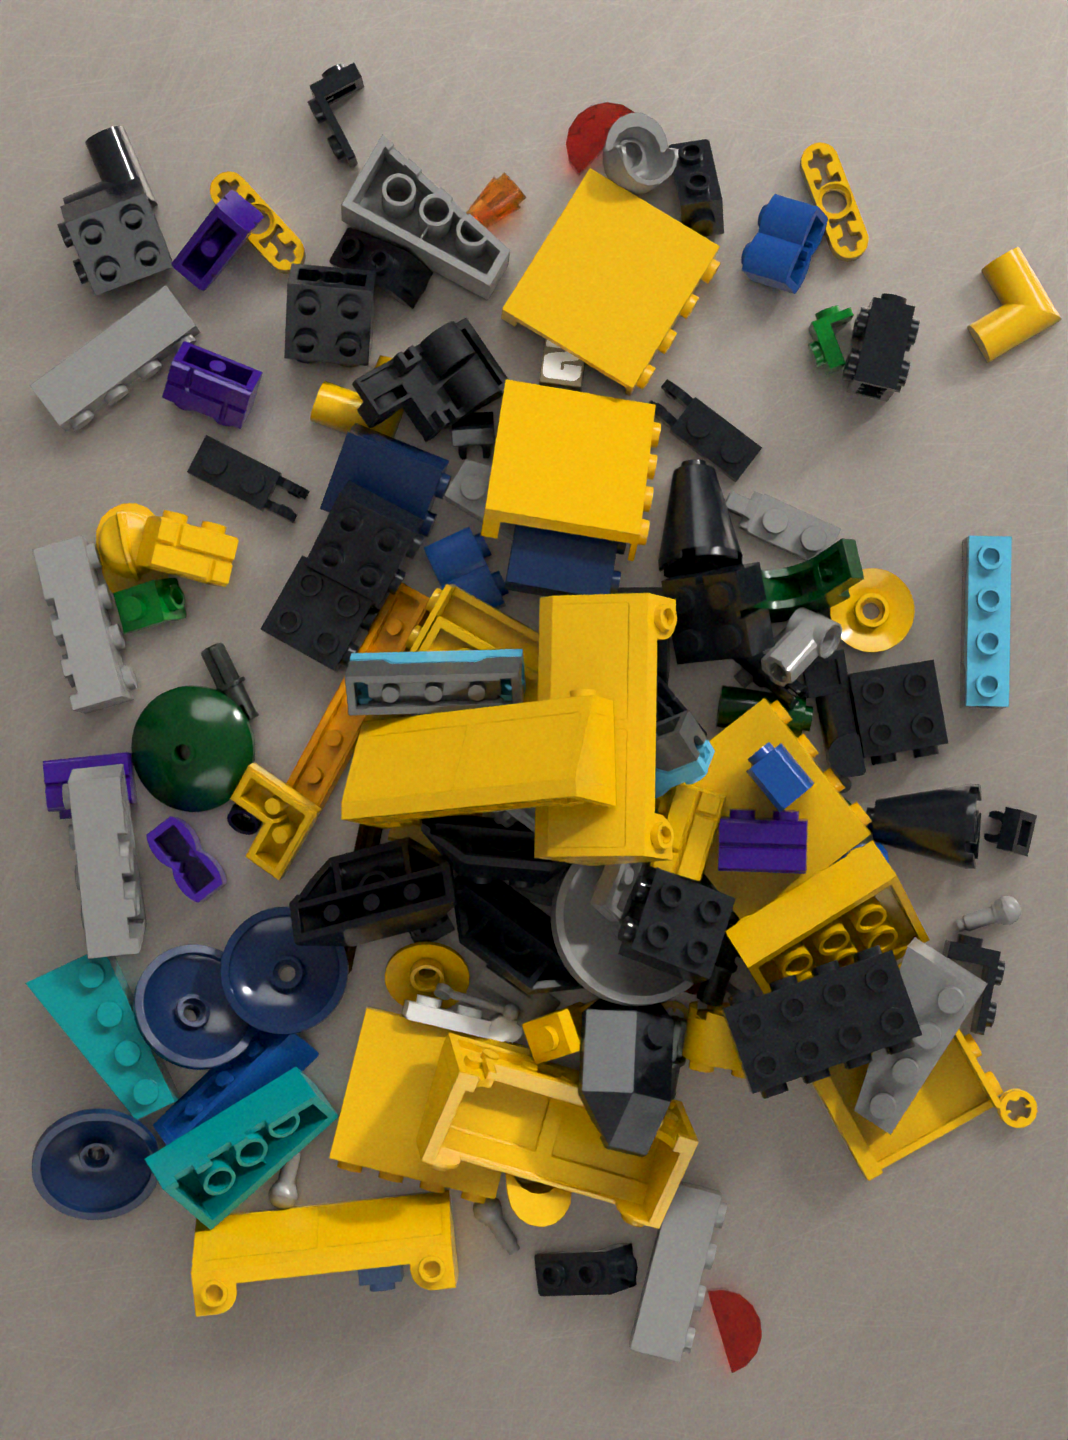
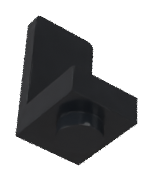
[307,63,364,168]
[668,139,724,237]
[329,227,433,309]
[942,934,1005,1035]
[534,1243,638,1296]

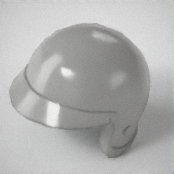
[602,112,679,195]

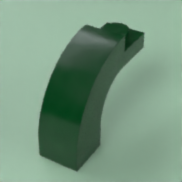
[740,538,864,623]

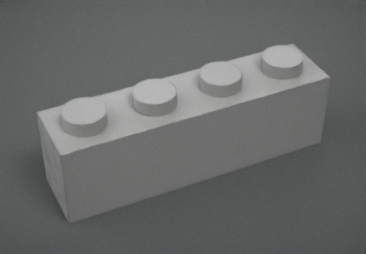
[30,285,200,431]
[629,1181,727,1363]

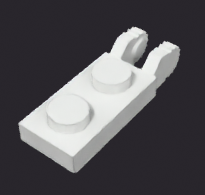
[402,994,523,1044]

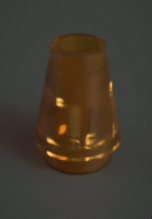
[466,172,527,228]

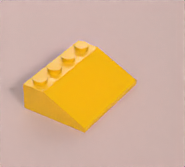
[725,840,930,994]

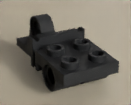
[352,318,509,442]

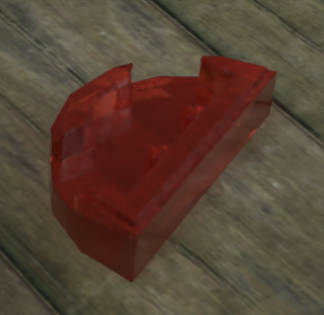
[566,102,635,176]
[707,1288,762,1373]

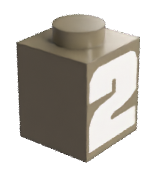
[539,339,585,392]

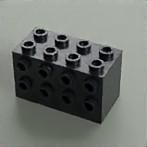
[721,945,922,1099]

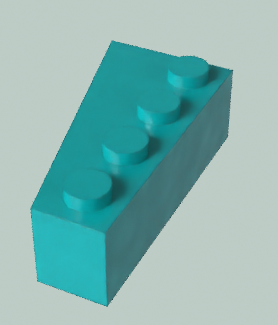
[25,954,181,1120]
[144,1066,339,1230]

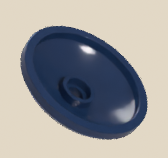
[220,907,349,1035]
[133,944,257,1070]
[32,1109,159,1220]

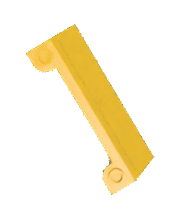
[534,593,677,866]
[341,689,616,829]
[416,1032,699,1229]
[191,1189,459,1317]

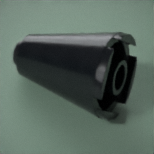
[658,459,743,578]
[866,784,982,869]

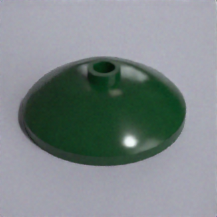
[131,685,255,812]

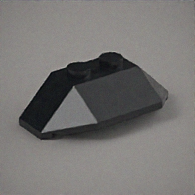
[420,815,571,888]
[289,837,458,946]
[454,875,584,995]
[578,998,674,1157]

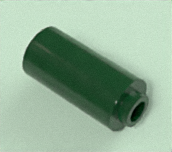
[716,685,813,738]

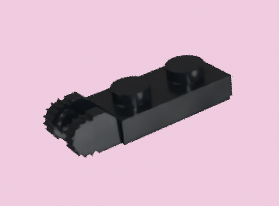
[649,379,762,482]
[187,435,310,523]

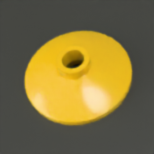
[830,568,915,653]
[385,941,470,1009]

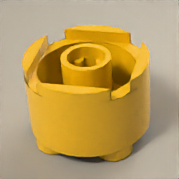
[682,1001,746,1079]

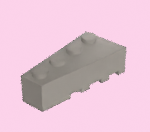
[32,535,137,714]

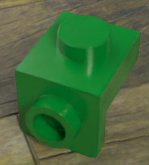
[808,305,854,375]
[113,578,187,634]

